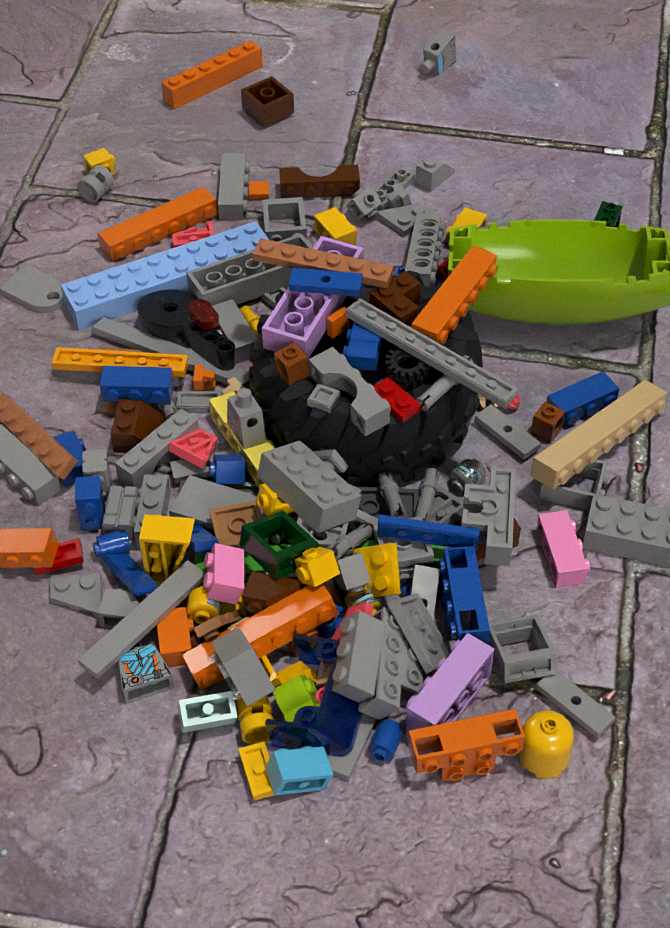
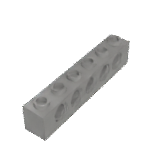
[405,212,445,287]

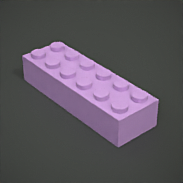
[262,236,364,359]

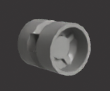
[77,165,114,202]

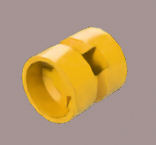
[235,695,276,744]

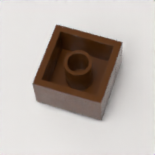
[241,76,294,127]

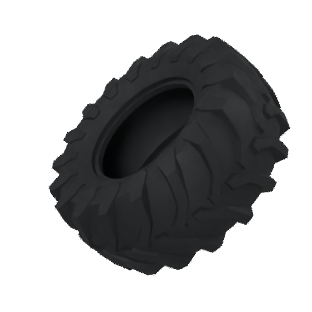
[249,270,483,487]

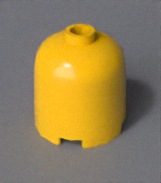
[517,710,574,779]

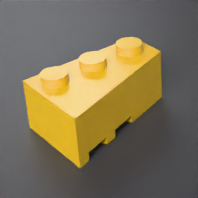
[139,514,195,585]

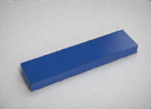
[377,514,480,551]

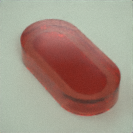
[188,299,219,329]

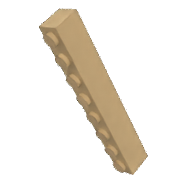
[530,380,668,490]

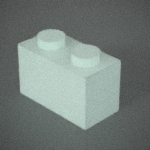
[177,691,237,733]

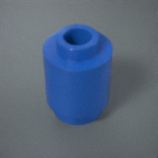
[92,530,131,560]
[368,719,402,762]

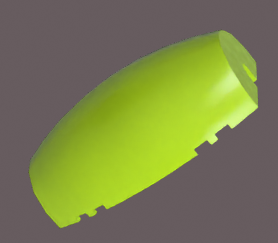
[448,219,670,326]

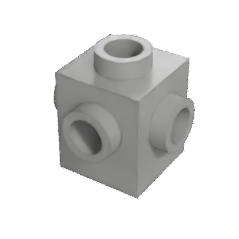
[346,187,382,222]

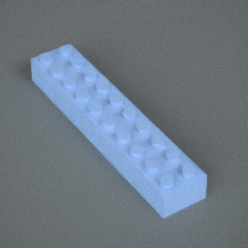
[61,221,269,330]

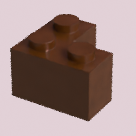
[370,271,421,327]

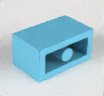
[265,746,334,795]

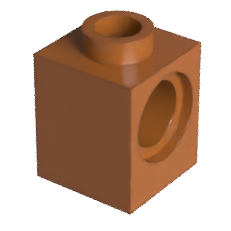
[274,342,309,386]
[531,402,565,444]

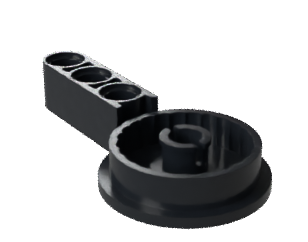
[137,290,235,370]

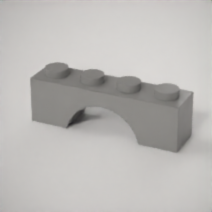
[309,347,391,436]
[115,409,199,490]

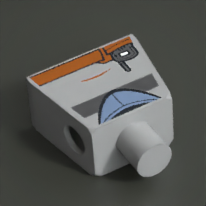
[227,388,266,449]

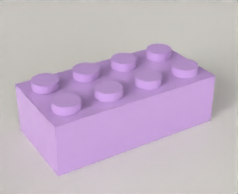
[405,633,495,752]

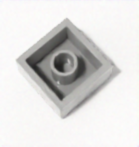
[211,626,276,706]

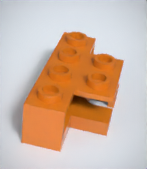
[408,709,525,781]

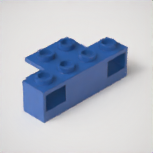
[439,546,490,645]

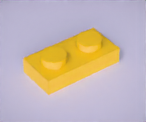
[238,741,274,801]

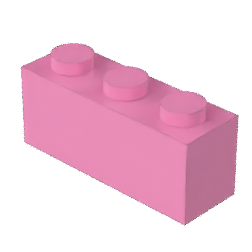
[536,510,590,588]

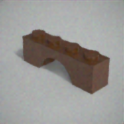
[279,165,360,198]

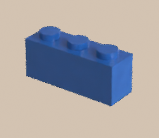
[100,366,174,403]
[546,371,619,428]

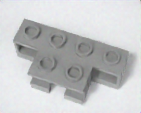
[461,467,516,566]
[359,607,423,720]

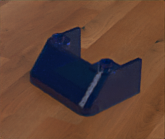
[265,634,363,757]

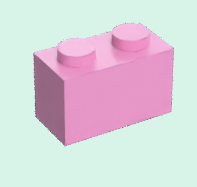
[203,543,244,604]

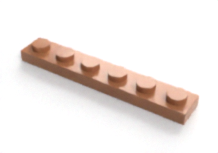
[252,238,394,288]
[0,392,78,480]

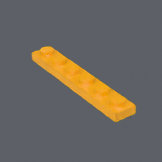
[51,347,189,377]

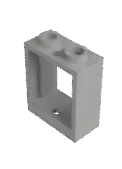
[262,197,307,242]
[539,460,610,511]
[488,614,556,683]

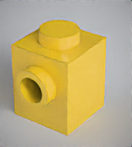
[83,148,116,175]
[294,547,340,587]

